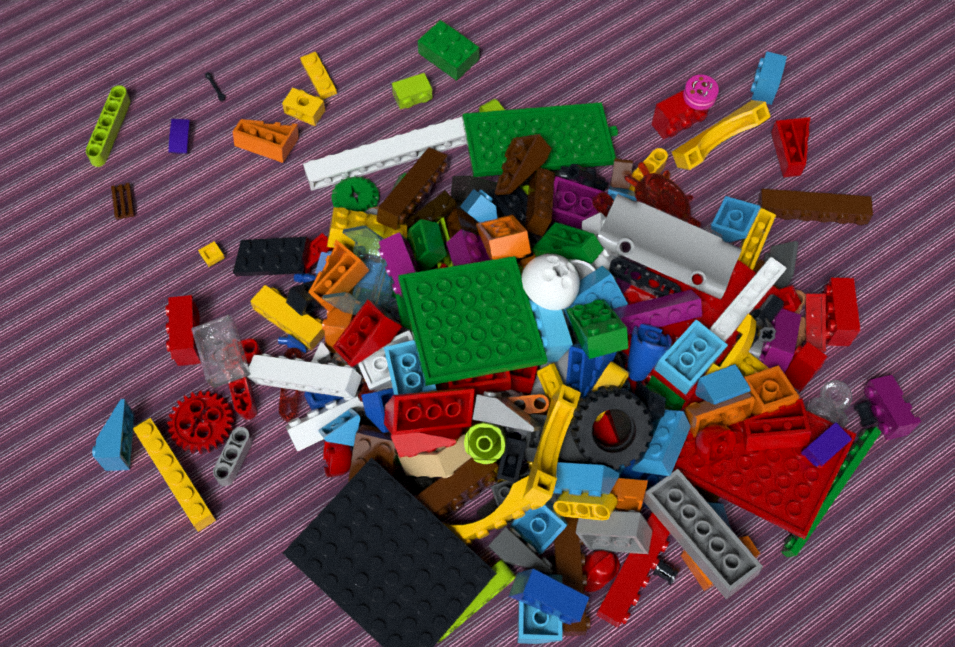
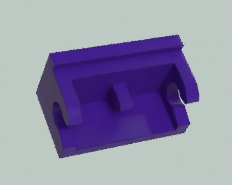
[801,422,852,467]

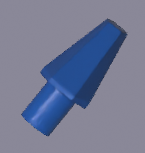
[278,334,307,353]

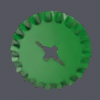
[331,175,379,212]

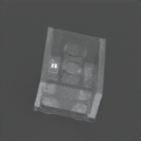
[191,315,251,388]

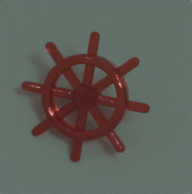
[624,162,701,228]

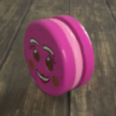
[683,75,719,110]

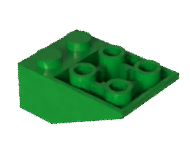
[407,219,447,271]
[566,299,628,359]

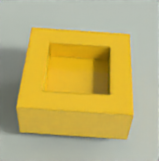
[198,241,225,267]

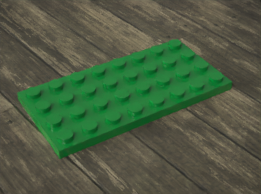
[462,102,616,177]

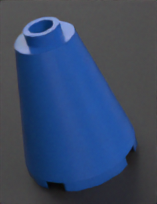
[627,324,672,382]

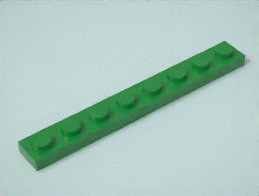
[781,427,881,557]

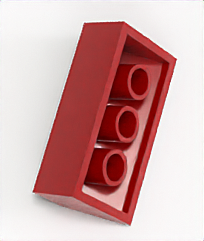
[384,387,475,435]

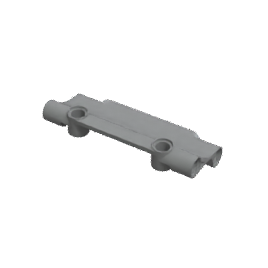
[597,194,742,299]

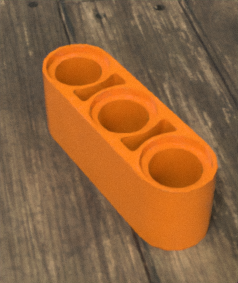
[507,394,549,414]

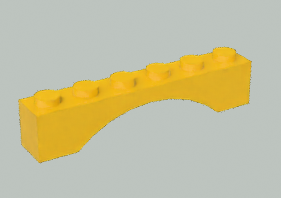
[672,100,771,170]
[523,384,581,507]
[133,418,216,532]
[443,476,541,546]

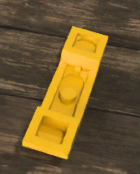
[705,314,756,376]

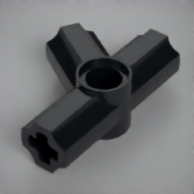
[559,164,608,191]
[736,295,784,347]

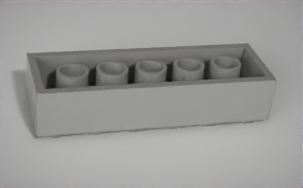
[644,469,763,599]

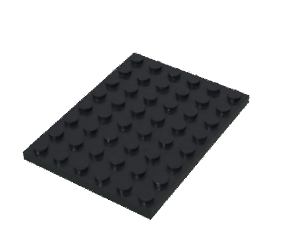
[282,457,497,647]

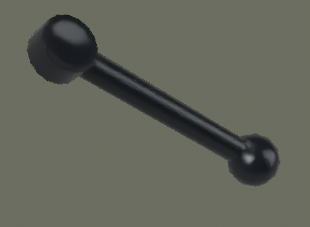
[205,72,226,102]

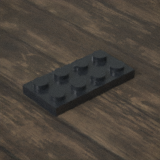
[488,186,554,244]
[233,237,310,276]

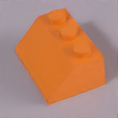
[685,392,755,437]

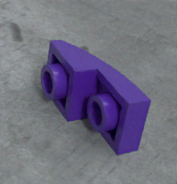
[168,119,190,154]

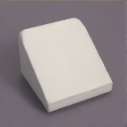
[312,342,331,364]

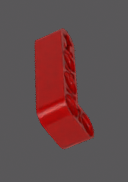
[222,338,263,420]

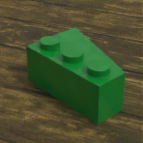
[532,222,604,264]

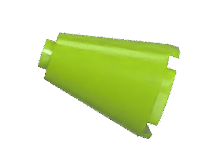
[464,422,506,464]

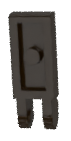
[406,190,457,228]

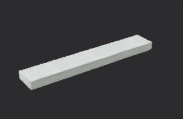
[709,257,787,342]

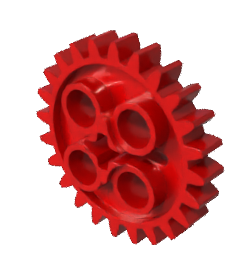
[167,390,234,454]

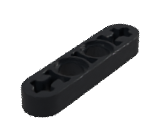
[609,257,681,298]

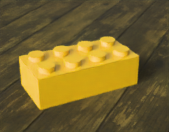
[327,207,407,257]

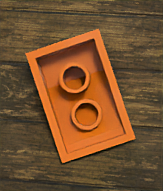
[476,215,531,260]

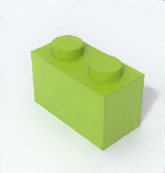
[392,73,432,109]

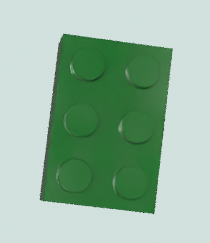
[418,20,480,81]

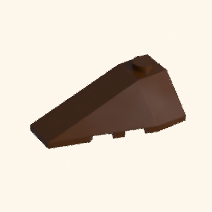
[495,134,552,195]

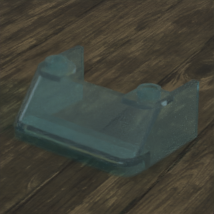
[322,225,394,315]

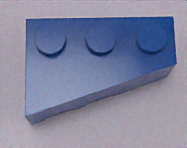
[566,344,616,407]
[508,569,589,625]

